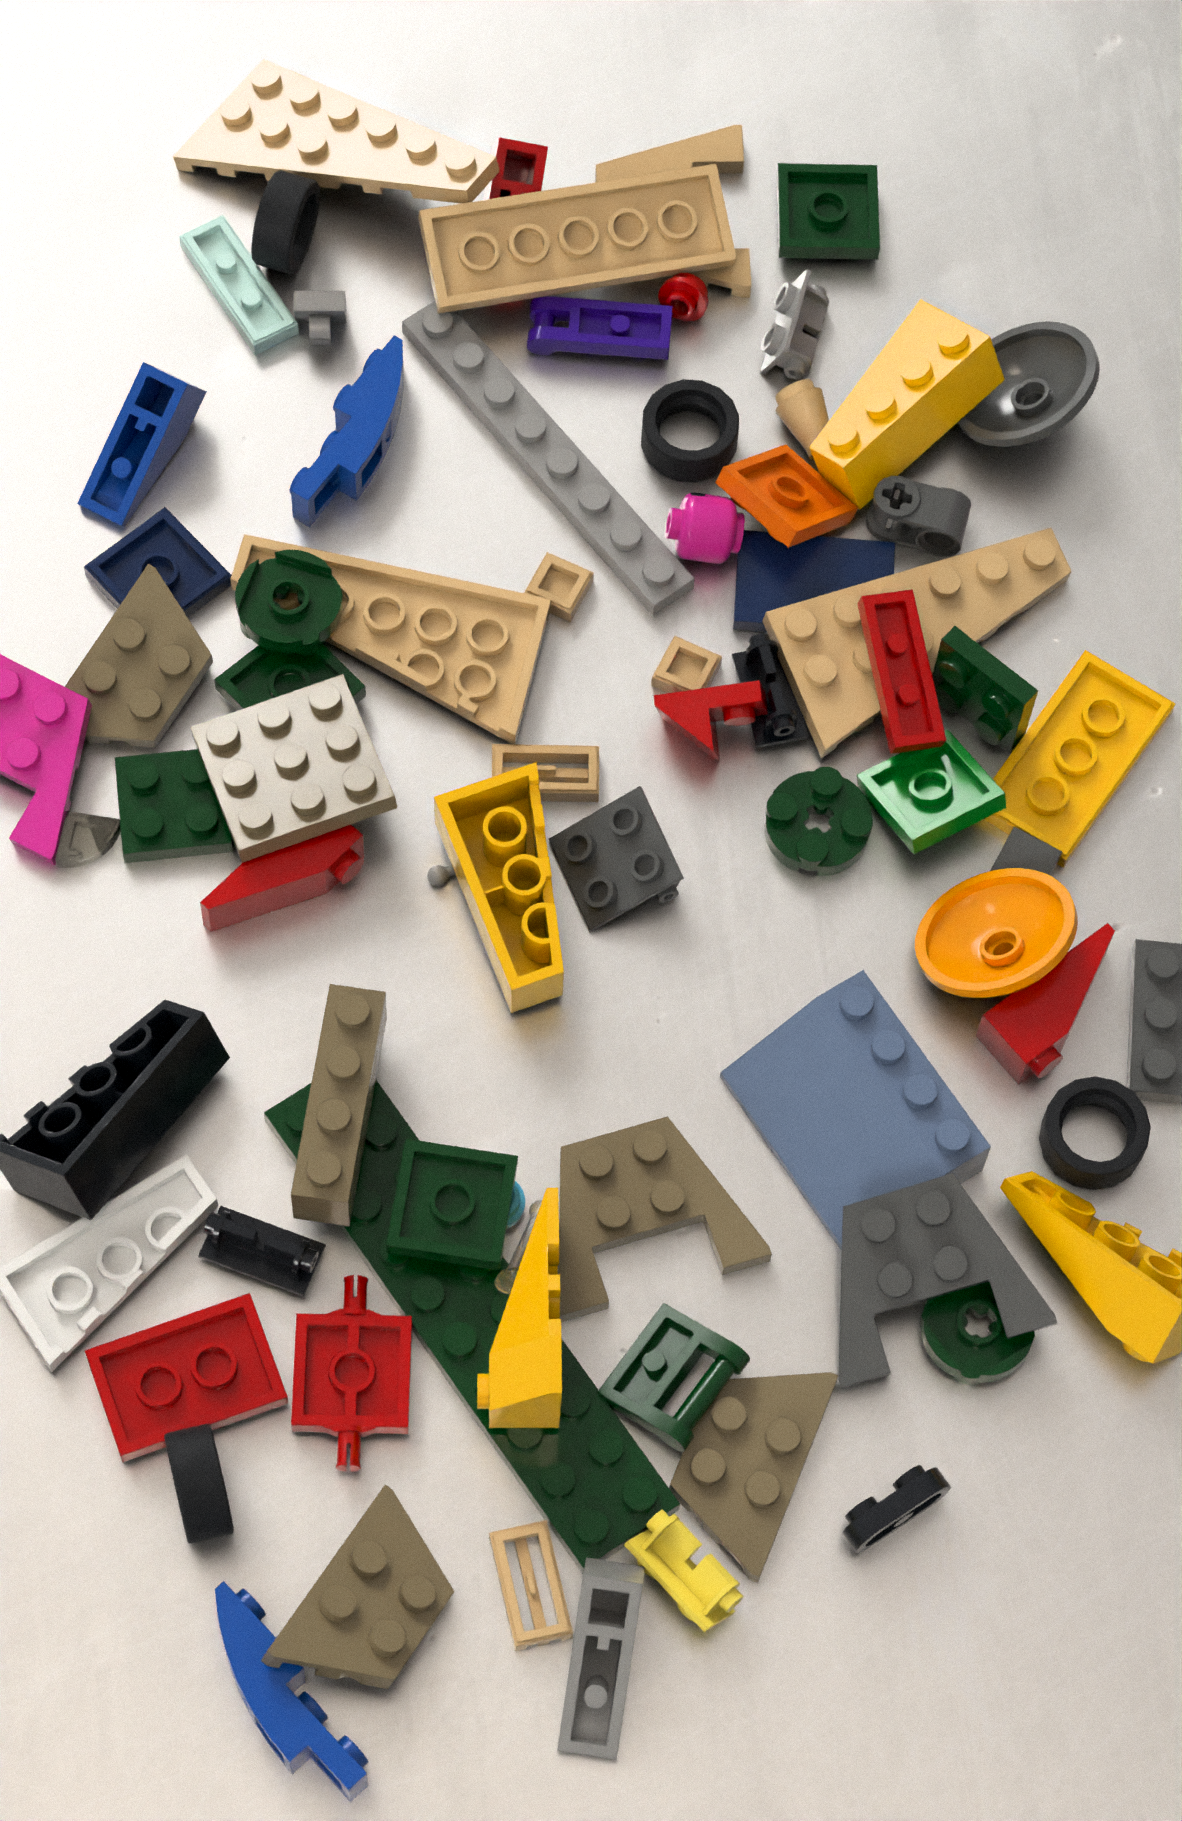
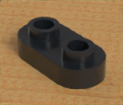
[842,1465,951,1553]

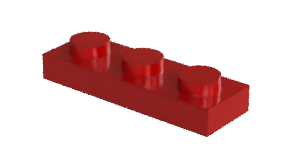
[857,589,946,754]

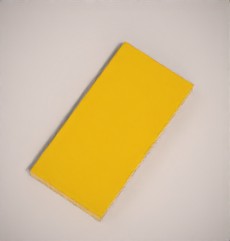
[984,650,1176,868]

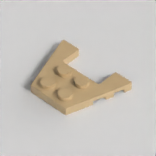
[595,125,751,298]

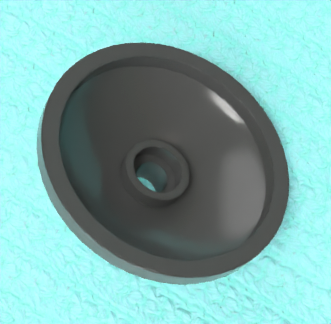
[957,322,1100,447]

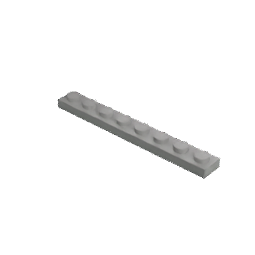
[402,301,695,616]

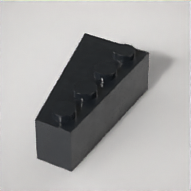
[0,1000,230,1220]

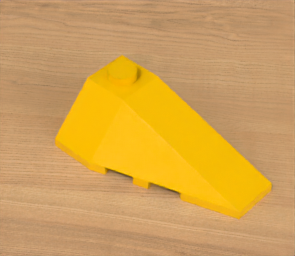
[477,1188,562,1428]

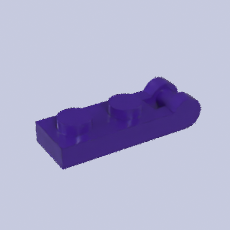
[527,296,672,360]

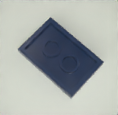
[733,530,895,632]

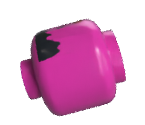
[665,492,745,565]

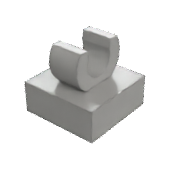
[294,291,346,346]

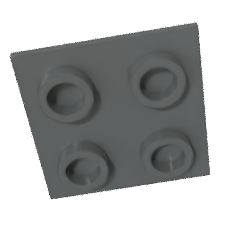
[549,786,684,931]

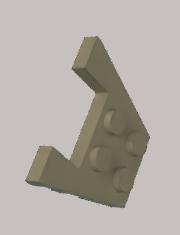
[558,1116,772,1323]

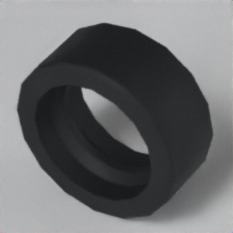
[251,170,320,274]
[641,379,739,482]
[1039,1076,1151,1190]
[164,1423,234,1544]

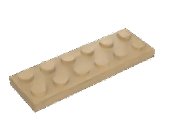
[418,164,737,314]

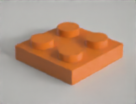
[715,444,858,548]

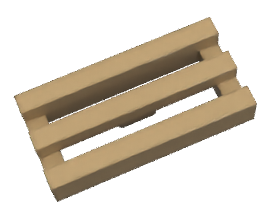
[492,744,599,802]
[489,1520,573,1651]

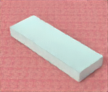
[179,215,299,355]

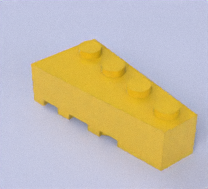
[809,299,1005,510]
[434,762,564,1013]

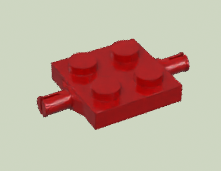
[291,1275,412,1472]

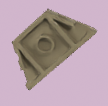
[65,564,213,748]
[669,1372,839,1583]
[261,1485,455,1689]

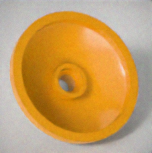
[915,868,1078,998]

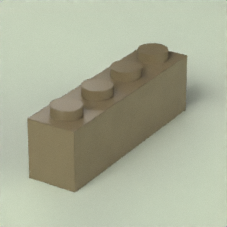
[291,984,387,1226]

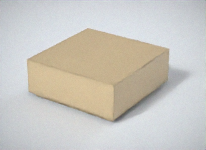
[524,552,594,622]
[651,635,722,693]

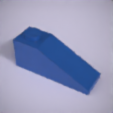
[77,362,207,527]

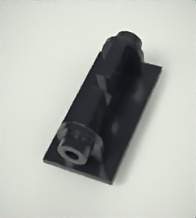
[731,633,809,748]
[198,1206,326,1297]

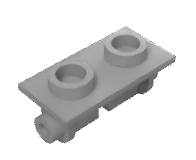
[760,269,829,379]

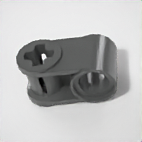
[866,476,971,557]

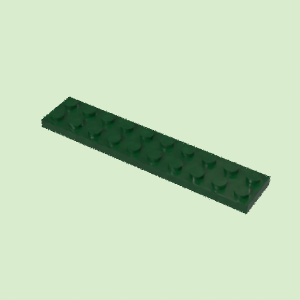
[264,1080,680,1574]

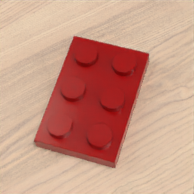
[84,1293,289,1463]

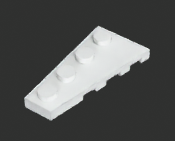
[0,1154,218,1372]

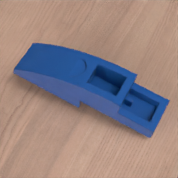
[289,335,403,528]
[215,1581,369,1802]

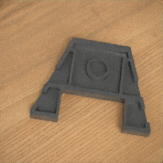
[839,1173,1057,1389]

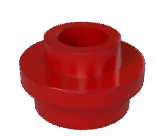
[658,273,709,321]

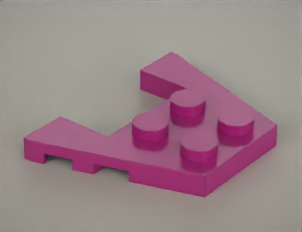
[0,654,92,866]

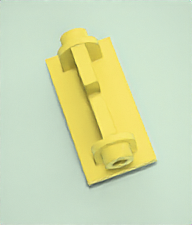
[624,1509,744,1632]

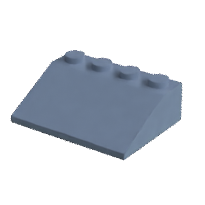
[720,970,991,1251]

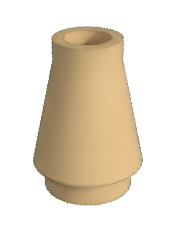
[775,379,829,460]

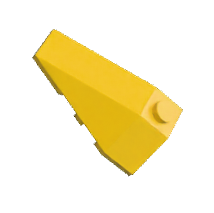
[1000,1171,1182,1364]

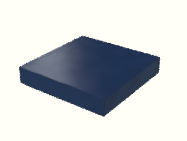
[84,507,231,618]

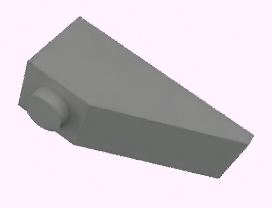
[557,1558,645,1760]

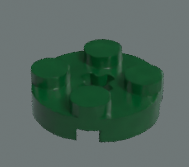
[235,550,343,655]
[764,767,873,876]
[919,1282,1035,1386]

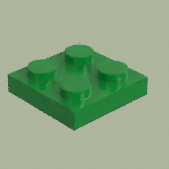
[856,729,1006,854]

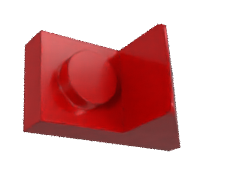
[653,680,768,761]

